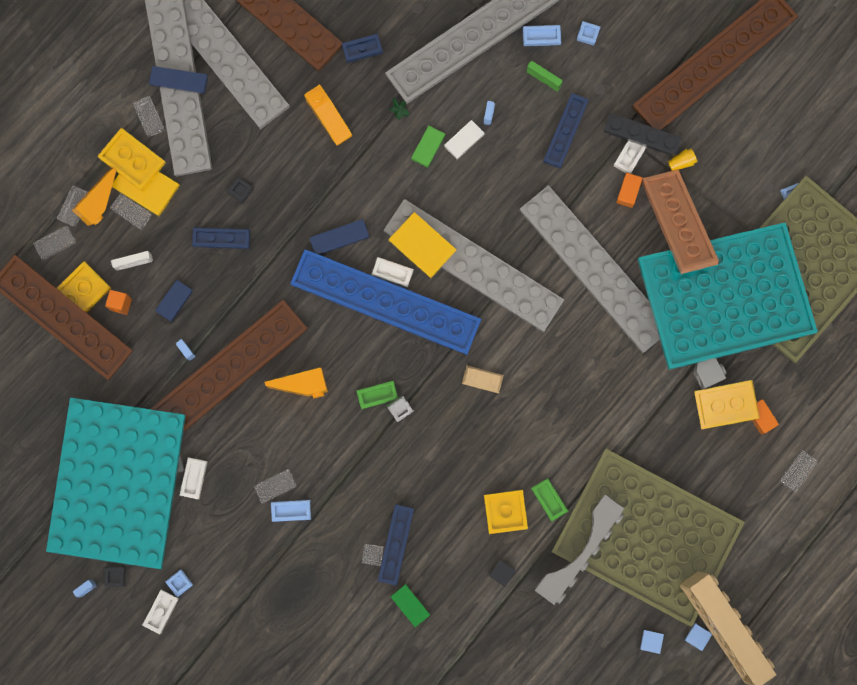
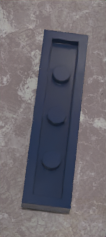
[543,93,589,169]
[378,504,414,586]

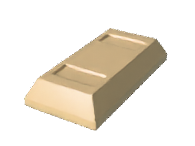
[462,365,504,393]

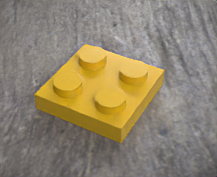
[484,490,528,534]

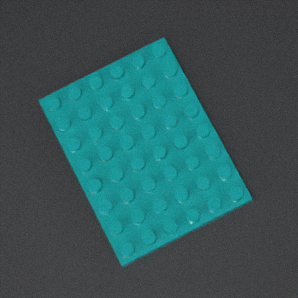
[637,222,818,370]
[46,398,186,569]

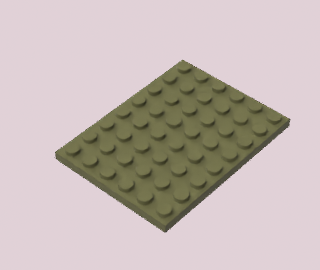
[760,176,857,364]
[551,449,745,627]

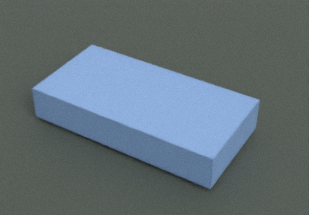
[523,25,561,46]
[271,500,311,522]

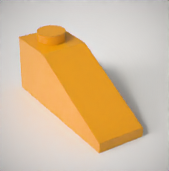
[304,85,352,146]
[72,168,116,226]
[265,368,328,398]

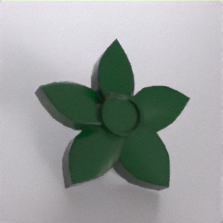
[390,98,409,120]

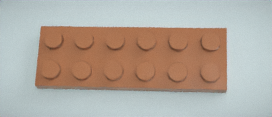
[642,169,719,274]

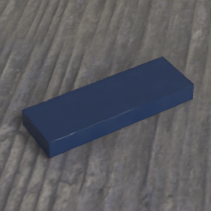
[149,66,208,94]
[310,219,370,255]
[192,227,250,249]

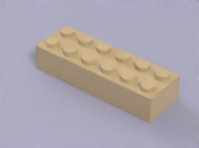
[679,571,776,685]

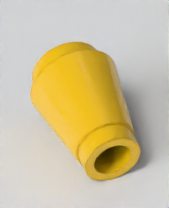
[668,148,697,171]

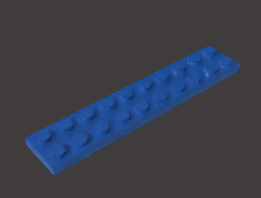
[290,249,481,355]

